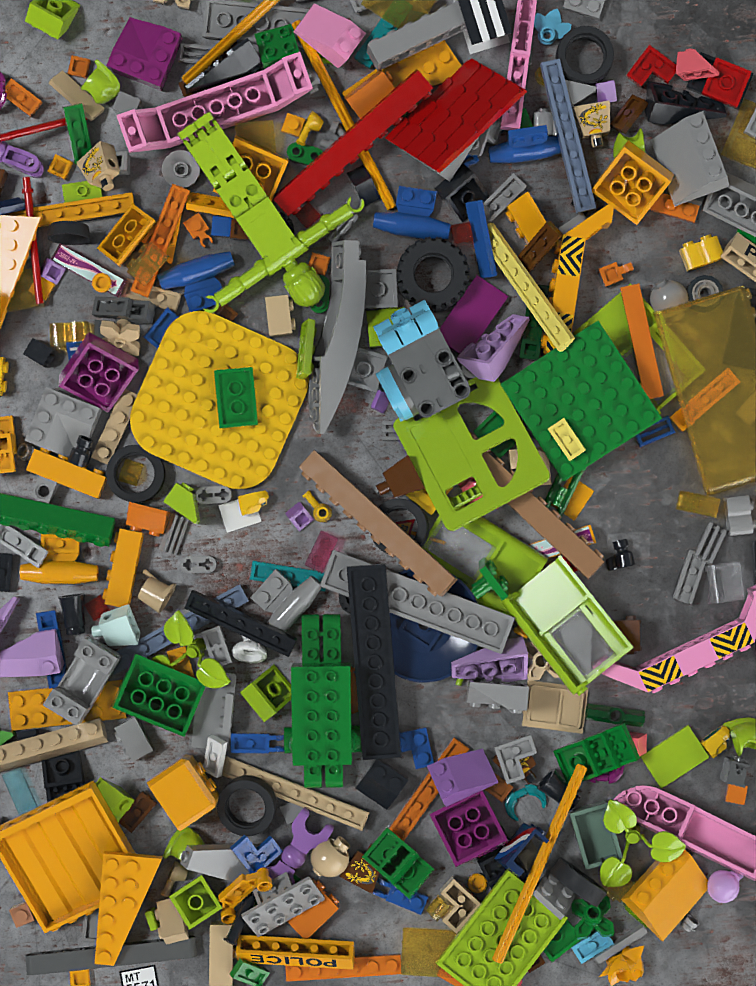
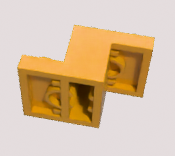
[0,415,17,474]

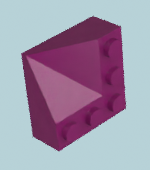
[106,17,183,91]
[59,332,139,413]
[429,790,509,867]

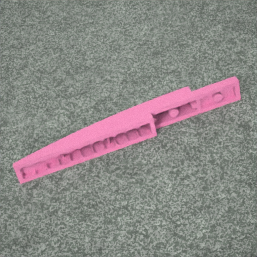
[500,0,537,130]

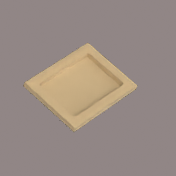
[522,680,589,734]

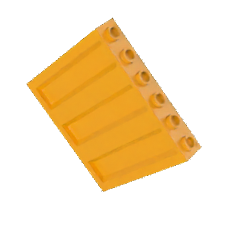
[0,780,136,933]

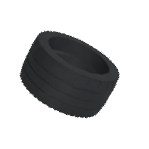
[555,26,614,86]

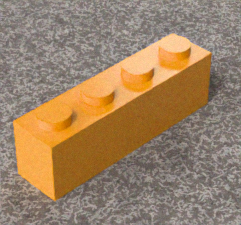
[26,447,107,499]
[103,528,144,607]

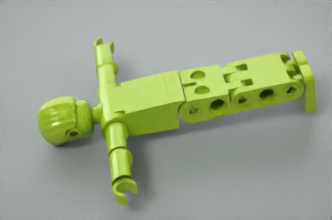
[177,111,364,313]

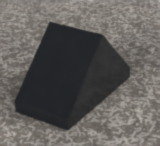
[346,165,380,208]

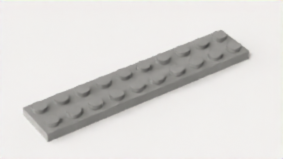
[320,550,515,654]

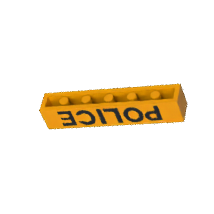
[236,935,355,969]

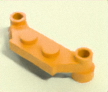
[218,868,272,924]

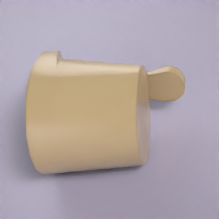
[138,569,176,613]

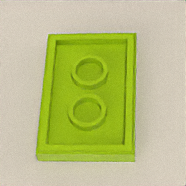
[640,725,709,789]

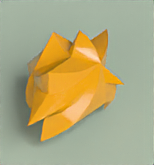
[599,945,645,986]

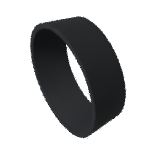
[48,221,90,245]

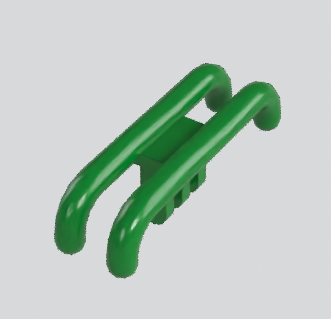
[545,468,586,520]

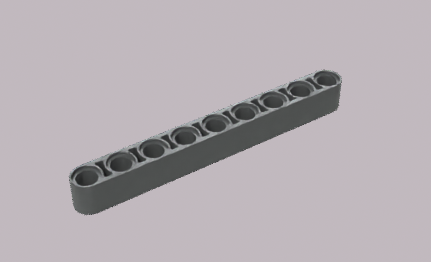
[25,936,197,975]

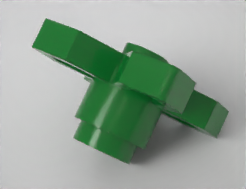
[571,896,614,940]

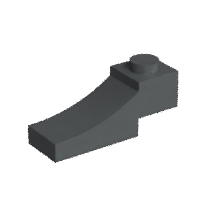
[92,296,156,324]

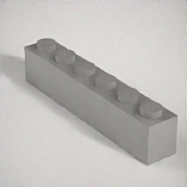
[367,0,467,71]

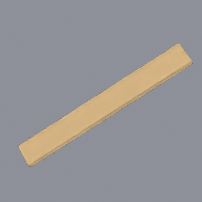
[222,756,370,831]

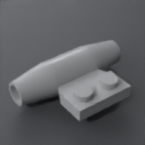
[250,569,322,632]

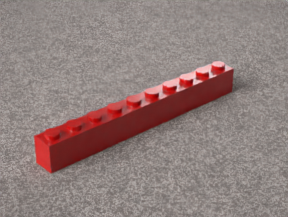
[273,69,433,216]

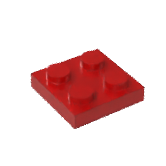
[701,57,752,108]

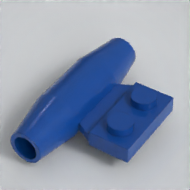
[488,125,561,163]
[373,186,451,239]
[157,251,235,312]

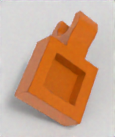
[598,262,634,287]

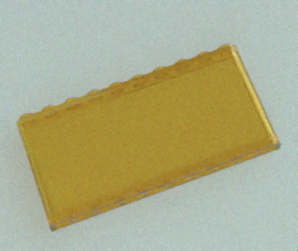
[653,285,756,496]

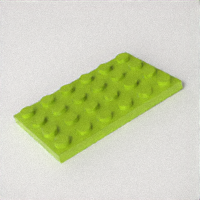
[435,870,568,986]

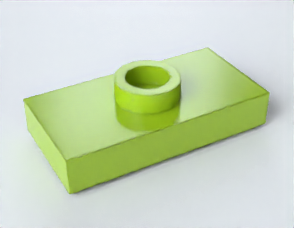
[62,181,103,203]

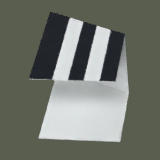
[453,0,512,54]

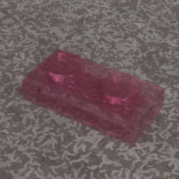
[305,530,339,574]

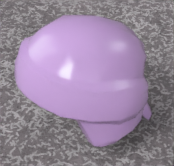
[707,870,743,903]

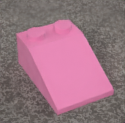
[294,3,366,68]

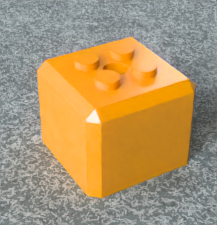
[147,754,219,831]

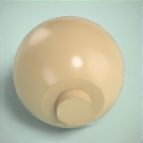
[311,836,350,877]

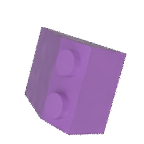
[427,749,499,807]

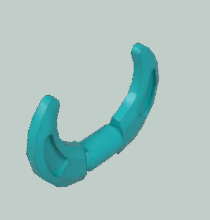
[505,784,547,821]

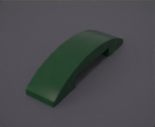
[519,284,549,361]

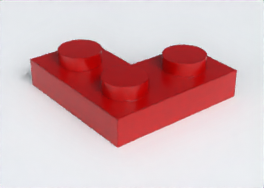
[626,45,676,88]

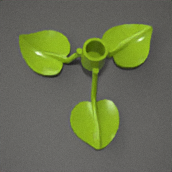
[151,610,231,688]
[600,799,686,887]

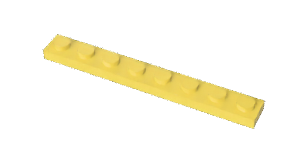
[487,223,575,351]

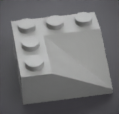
[24,387,102,458]
[466,679,529,714]

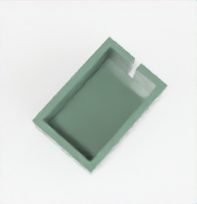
[568,800,622,870]

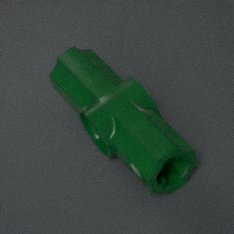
[585,703,645,727]

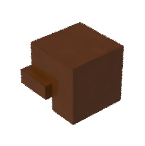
[609,615,642,655]

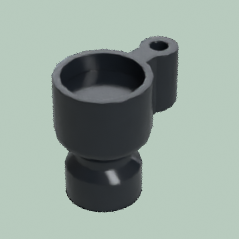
[68,435,93,467]
[605,539,636,571]

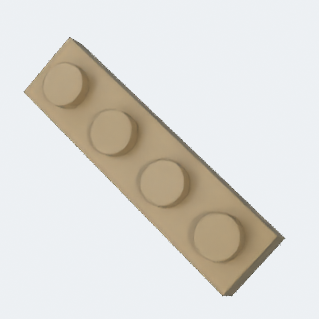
[91,389,138,464]

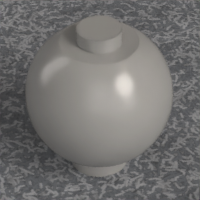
[650,279,688,322]

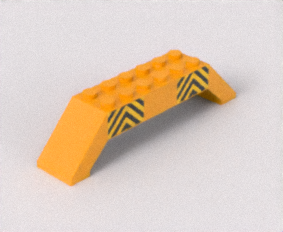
[540,203,614,355]

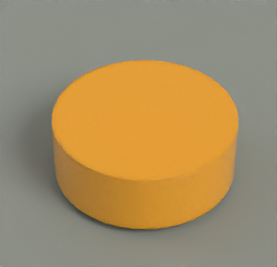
[92,273,112,293]
[467,873,487,893]

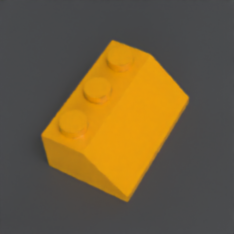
[505,192,558,249]
[97,203,156,267]

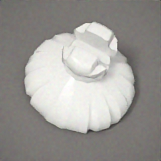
[232,636,268,664]

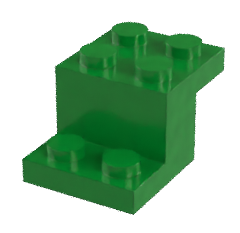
[362,828,435,899]

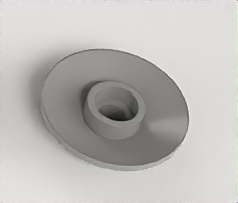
[162,150,200,188]

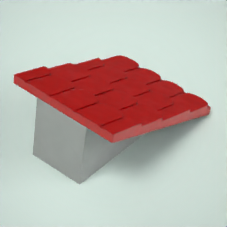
[385,58,527,182]

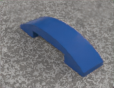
[36,610,67,689]

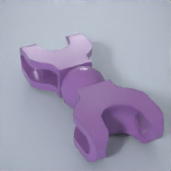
[0,141,44,178]
[255,807,334,889]

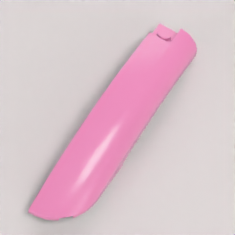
[613,786,756,881]

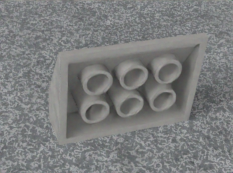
[651,111,730,206]

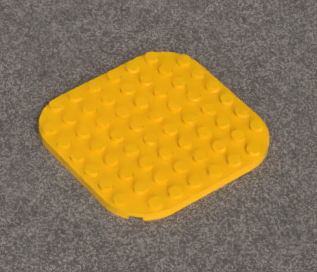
[130,311,309,489]

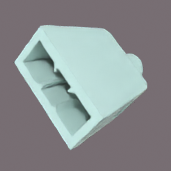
[91,604,140,646]

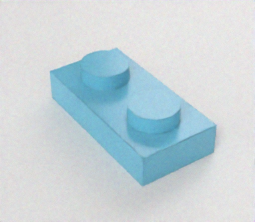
[571,931,614,964]

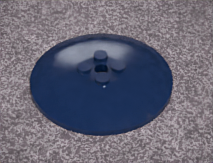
[390,569,478,683]

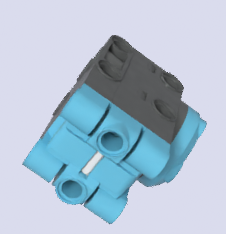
[373,300,470,421]

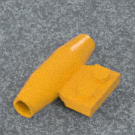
[19,534,99,584]

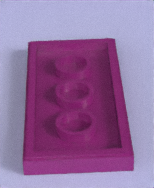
[439,275,508,355]

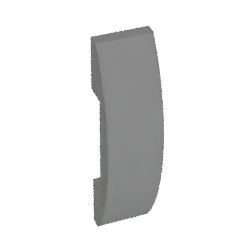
[0,524,49,568]

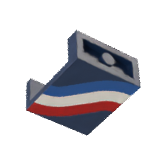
[494,823,549,877]

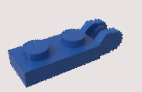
[231,733,284,753]
[373,878,428,915]

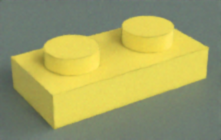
[548,418,586,461]

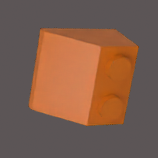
[126,502,171,537]

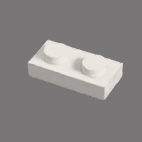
[203,735,228,778]

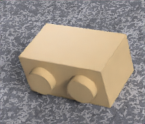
[265,295,296,337]
[155,899,189,945]

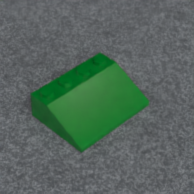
[112,654,206,737]

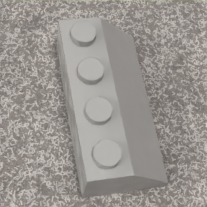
[703,172,756,237]

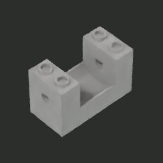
[43,636,123,726]

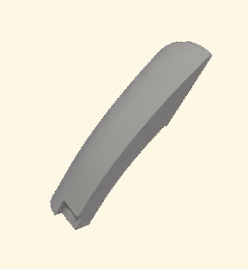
[308,240,366,434]

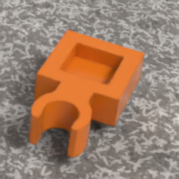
[183,212,213,248]

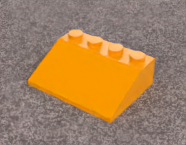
[621,850,708,941]

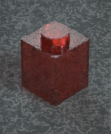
[450,222,474,246]

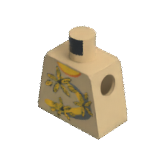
[572,101,610,148]
[77,141,120,191]

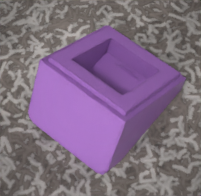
[595,80,617,103]
[40,258,66,285]
[371,390,389,413]
[285,502,314,531]

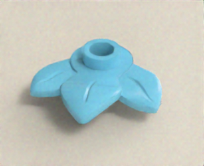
[534,9,571,45]

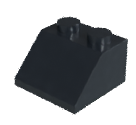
[434,164,490,223]
[355,759,409,810]

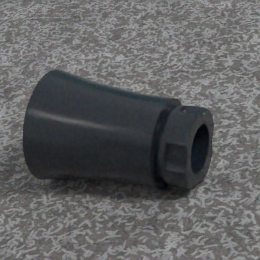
[58,594,86,635]
[537,768,581,811]

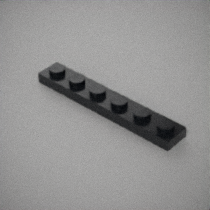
[184,590,298,657]

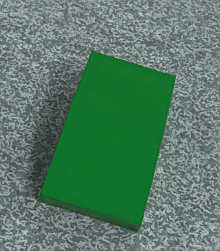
[553,723,640,783]

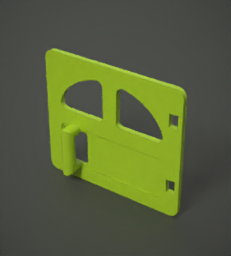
[393,377,550,531]

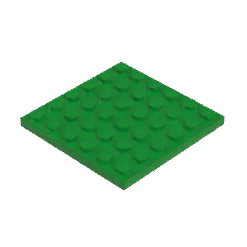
[500,320,662,482]

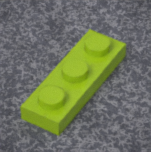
[296,318,317,379]

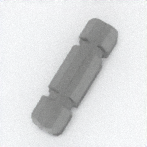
[327,211,358,242]

